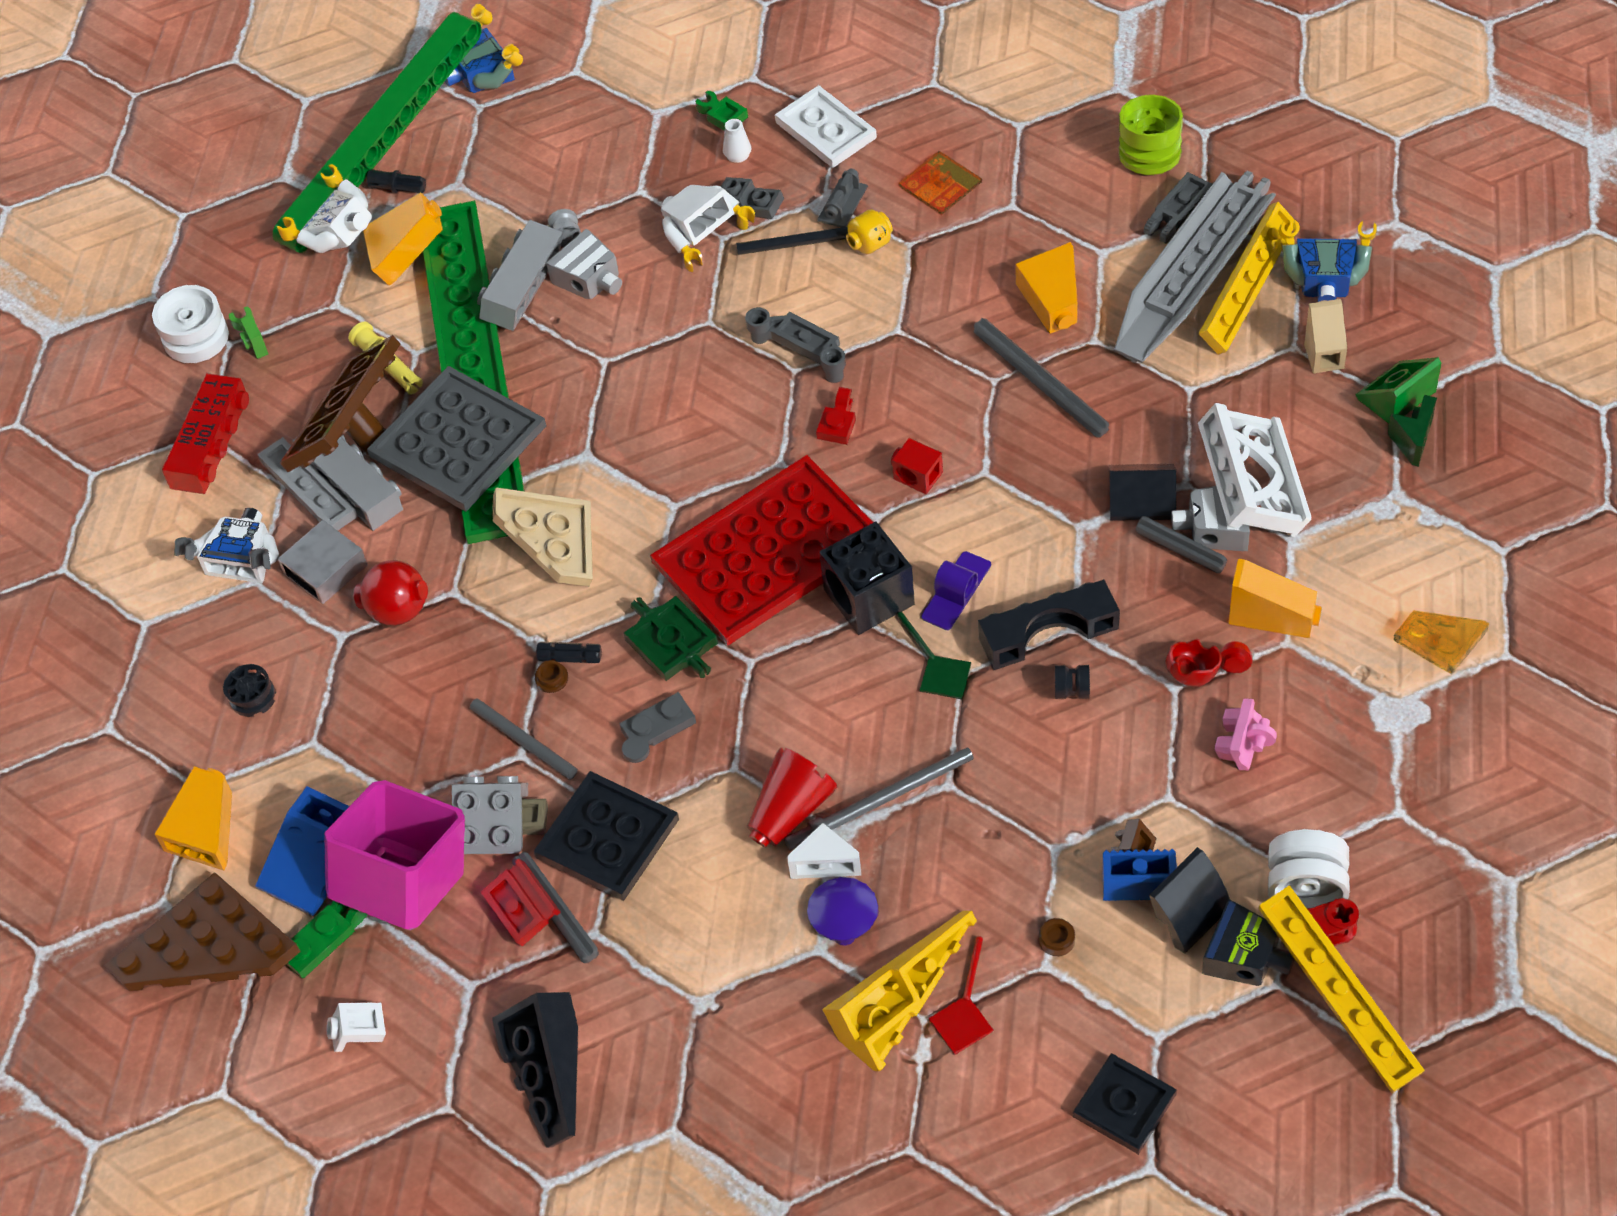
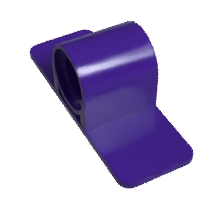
[922,551,991,630]

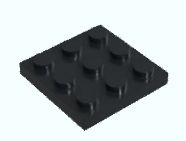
[534,771,679,901]

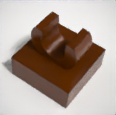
[1110,819,1157,852]

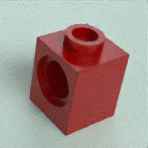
[891,438,943,495]

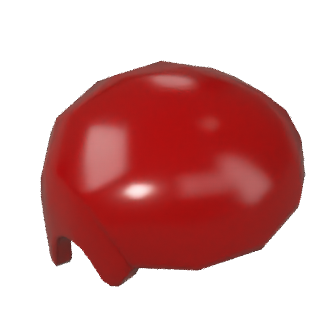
[1165,639,1223,688]

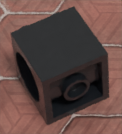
[819,521,915,635]

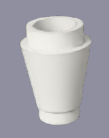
[722,119,751,163]

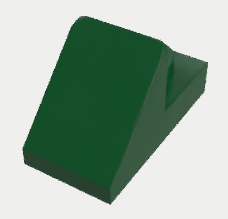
[1388,395,1437,467]

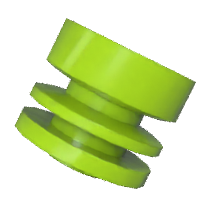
[1119,95,1183,175]

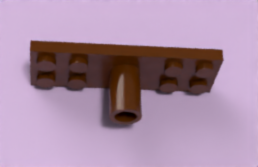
[280,335,400,472]

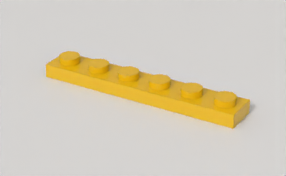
[1198,202,1294,355]
[1258,885,1425,1094]

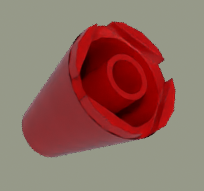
[747,747,837,848]

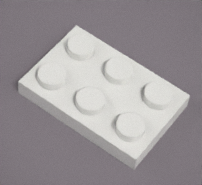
[775,85,877,168]

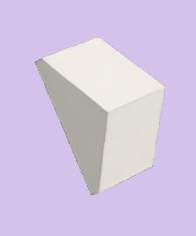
[788,823,861,879]

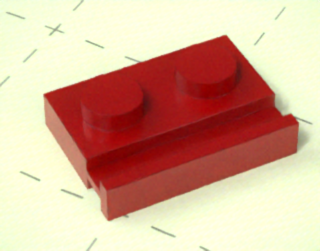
[481,858,561,946]

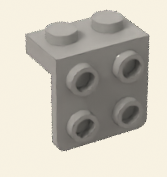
[452,776,528,854]

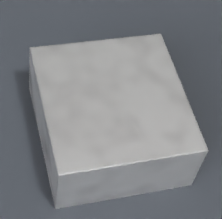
[278,520,368,604]

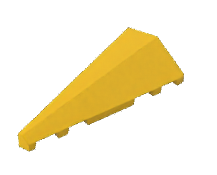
[822,911,977,1071]

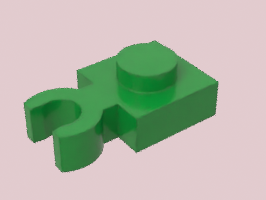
[695,91,748,131]

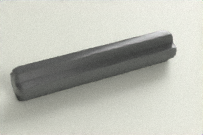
[1136,516,1227,573]

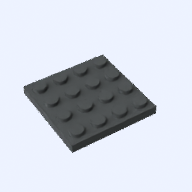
[367,366,547,512]

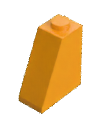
[363,192,443,285]
[1015,242,1078,334]
[1229,559,1322,638]
[154,766,232,871]

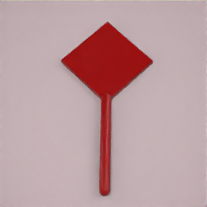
[929,936,994,1055]

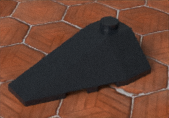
[492,992,578,1148]

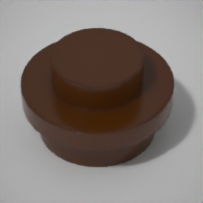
[535,660,569,693]

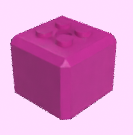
[324,780,465,930]

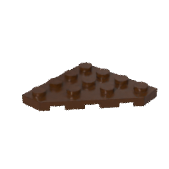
[105,872,301,991]

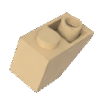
[1304,299,1347,373]

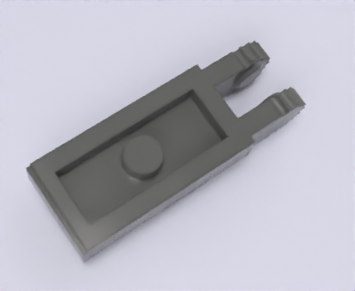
[1143,172,1212,244]

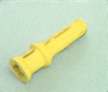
[348,321,423,394]

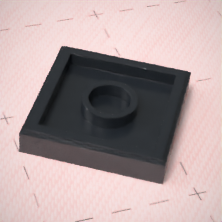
[1073,1053,1177,1155]

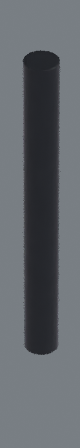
[736,227,848,255]

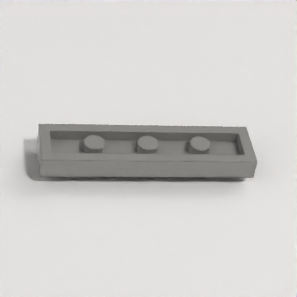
[257,437,358,531]

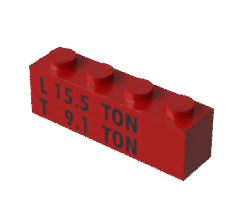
[162,373,249,494]

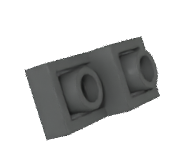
[721,177,784,219]

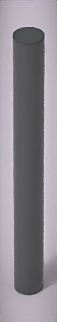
[470,698,578,780]

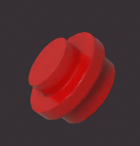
[1220,641,1253,673]

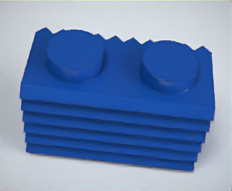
[1102,849,1177,901]

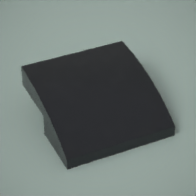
[1149,847,1230,953]

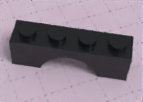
[978,579,1120,671]

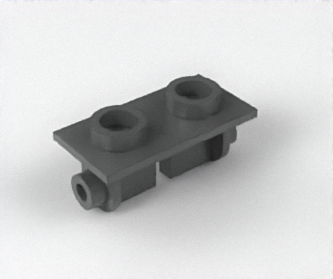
[817,168,868,227]

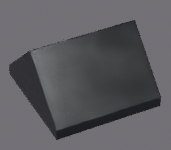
[1109,464,1176,521]

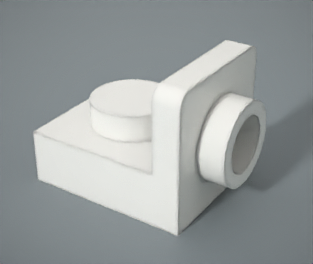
[327,1003,386,1052]

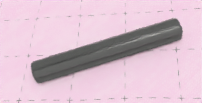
[512,852,599,963]

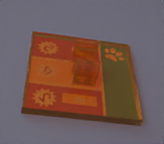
[898,151,982,215]

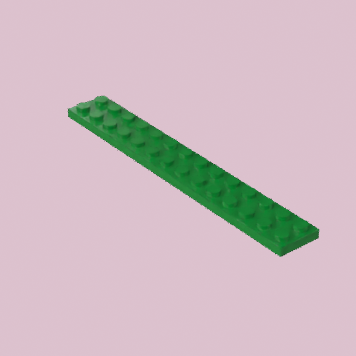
[423,200,525,544]

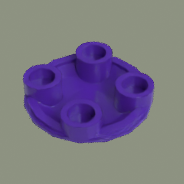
[807,877,879,946]

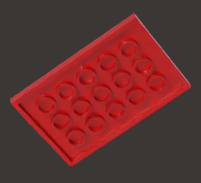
[650,455,874,646]

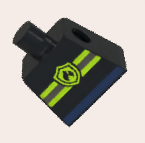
[1202,899,1295,986]

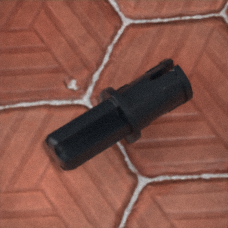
[367,169,426,193]

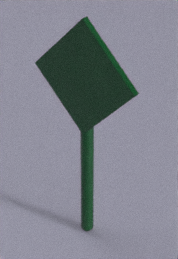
[897,611,972,700]

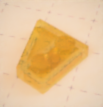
[1393,610,1489,675]

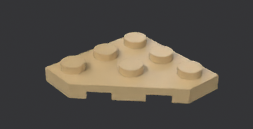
[493,488,593,587]

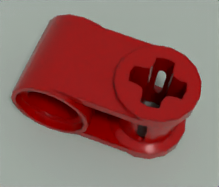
[1307,898,1359,946]

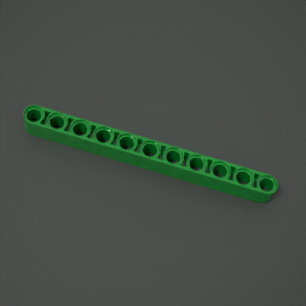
[272,12,482,253]

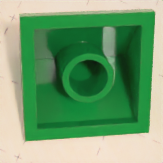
[1355,357,1441,424]

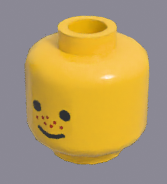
[846,209,893,255]

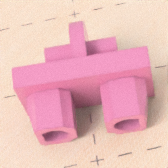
[1215,699,1277,771]

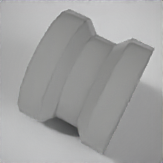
[548,209,581,247]

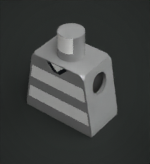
[546,229,622,299]
[1171,486,1250,551]

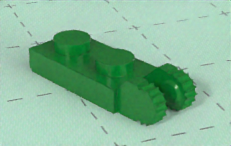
[286,901,368,979]

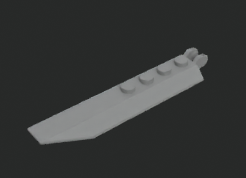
[1114,171,1276,363]

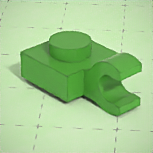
[229,306,268,359]

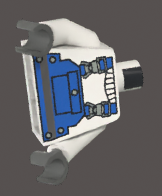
[174,508,279,583]

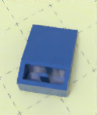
[255,786,349,916]

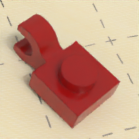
[816,387,856,445]

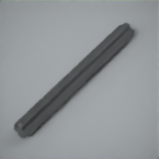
[974,318,1109,438]

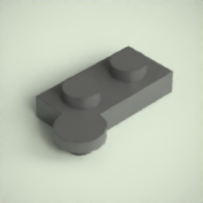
[619,692,696,763]

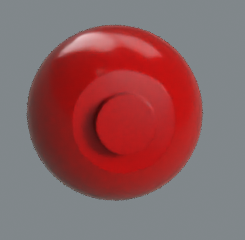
[353,560,428,626]

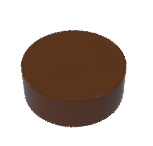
[1039,918,1075,956]

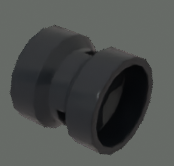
[1055,665,1090,699]

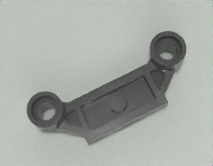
[745,307,846,383]

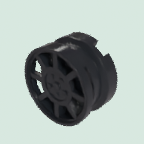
[223,664,276,717]

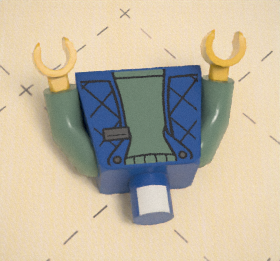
[445,4,523,93]
[1278,220,1377,302]

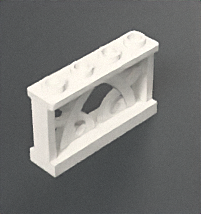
[1198,403,1311,537]

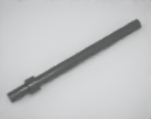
[784,747,974,851]

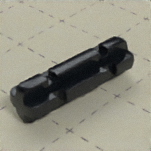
[536,642,602,663]

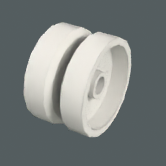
[152,285,229,363]
[1268,829,1350,908]

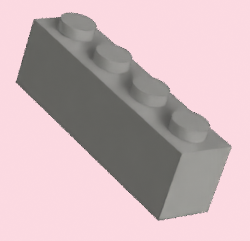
[477,219,563,331]
[292,435,403,531]

